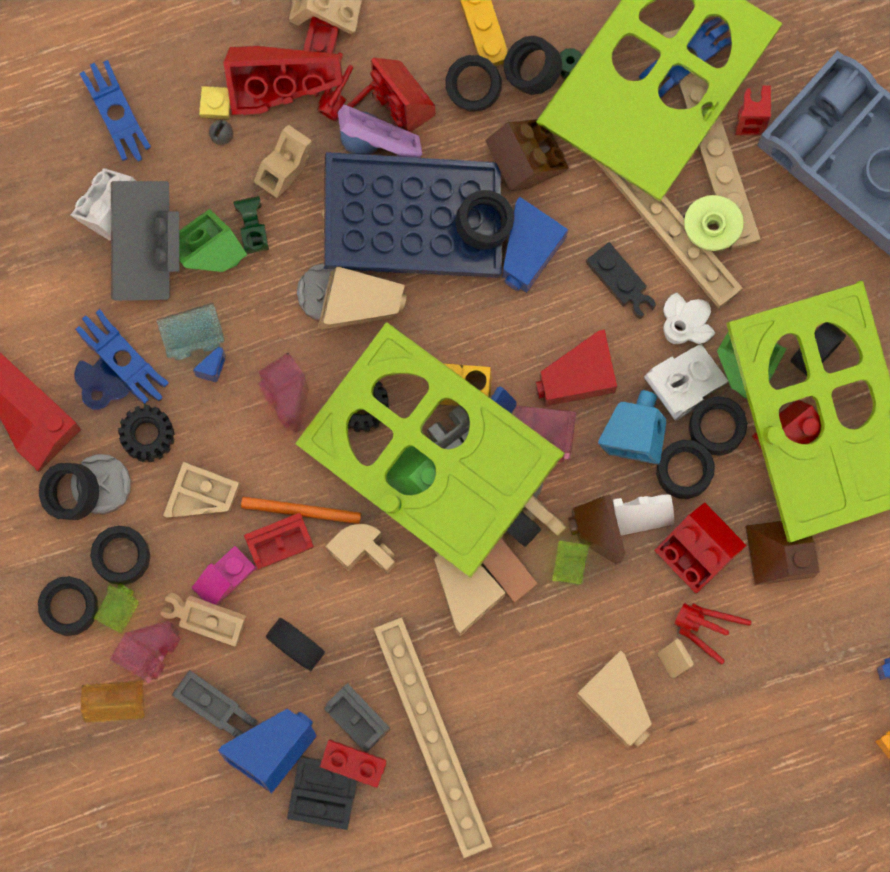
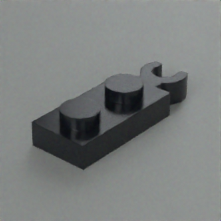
[586,242,656,319]

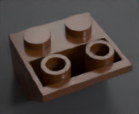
[485,119,570,191]

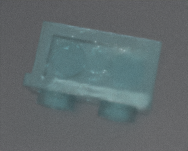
[157,303,225,360]

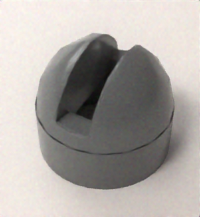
[209,120,233,145]

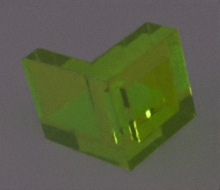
[552,540,589,585]

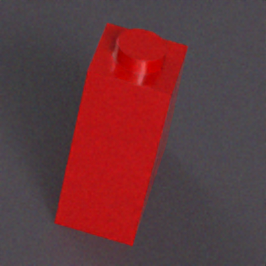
[535,329,617,407]

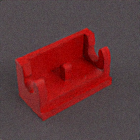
[735,85,771,136]
[244,513,314,570]

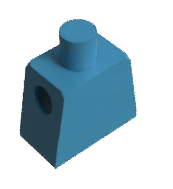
[598,390,667,465]

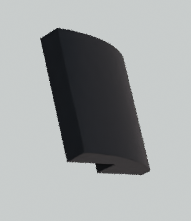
[287,756,357,830]

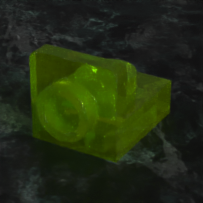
[94,584,139,634]

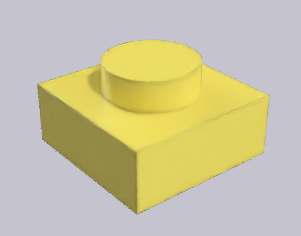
[199,86,230,119]

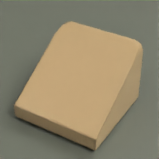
[658,639,694,678]

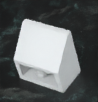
[71,168,136,241]

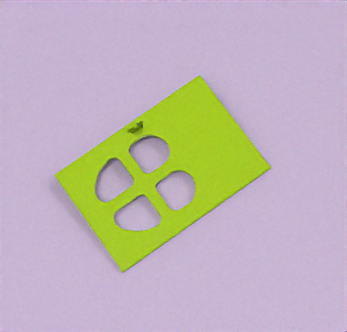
[536,0,782,202]
[726,281,890,542]
[295,322,564,578]

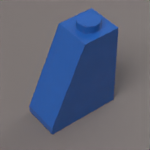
[503,197,568,293]
[218,709,317,794]

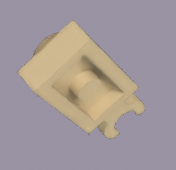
[522,495,566,536]
[161,593,247,647]

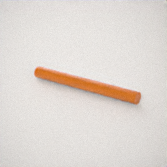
[241,496,362,524]

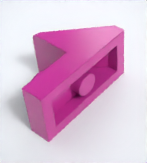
[192,546,257,605]

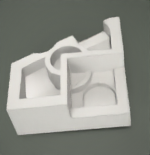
[612,494,674,536]

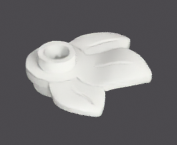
[663,293,715,344]

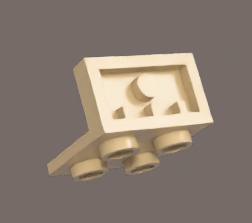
[289,0,362,34]

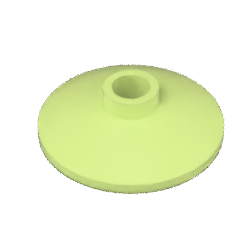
[684,195,744,251]

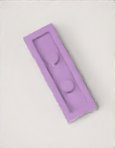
[338,104,422,158]

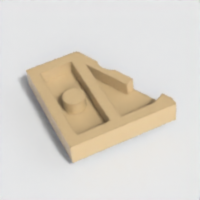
[163,462,241,518]

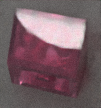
[258,352,309,433]
[110,621,181,684]

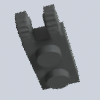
[172,670,258,738]

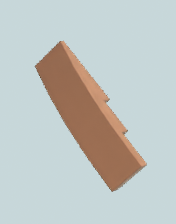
[481,538,538,603]

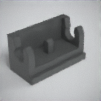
[324,683,390,753]

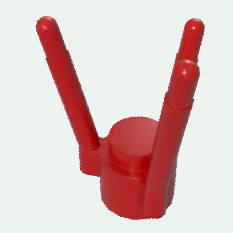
[317,52,373,122]
[674,603,752,664]

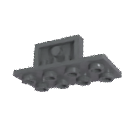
[111,181,179,301]

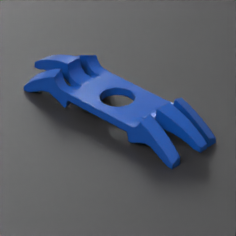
[639,17,731,99]
[79,60,151,162]
[75,309,169,404]

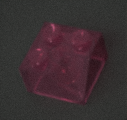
[514,406,576,463]

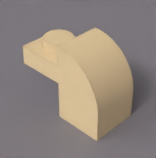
[254,125,312,198]
[326,524,395,574]

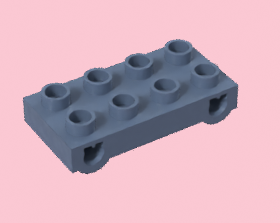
[757,50,890,256]

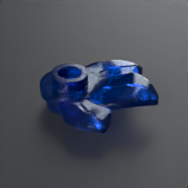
[74,356,130,410]

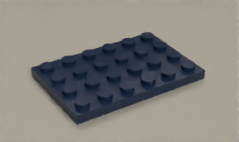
[324,152,502,278]

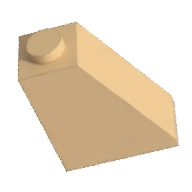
[317,267,406,330]
[434,551,506,636]
[576,650,652,748]

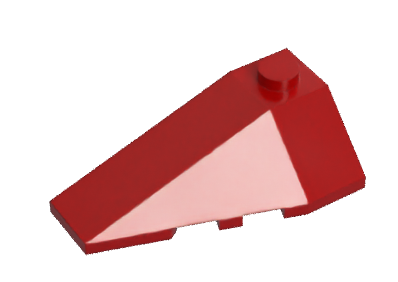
[223,46,343,115]
[0,353,81,472]

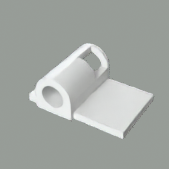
[644,344,729,421]

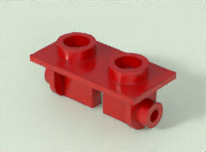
[320,739,387,788]

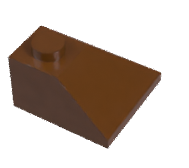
[568,494,625,564]
[745,521,820,585]

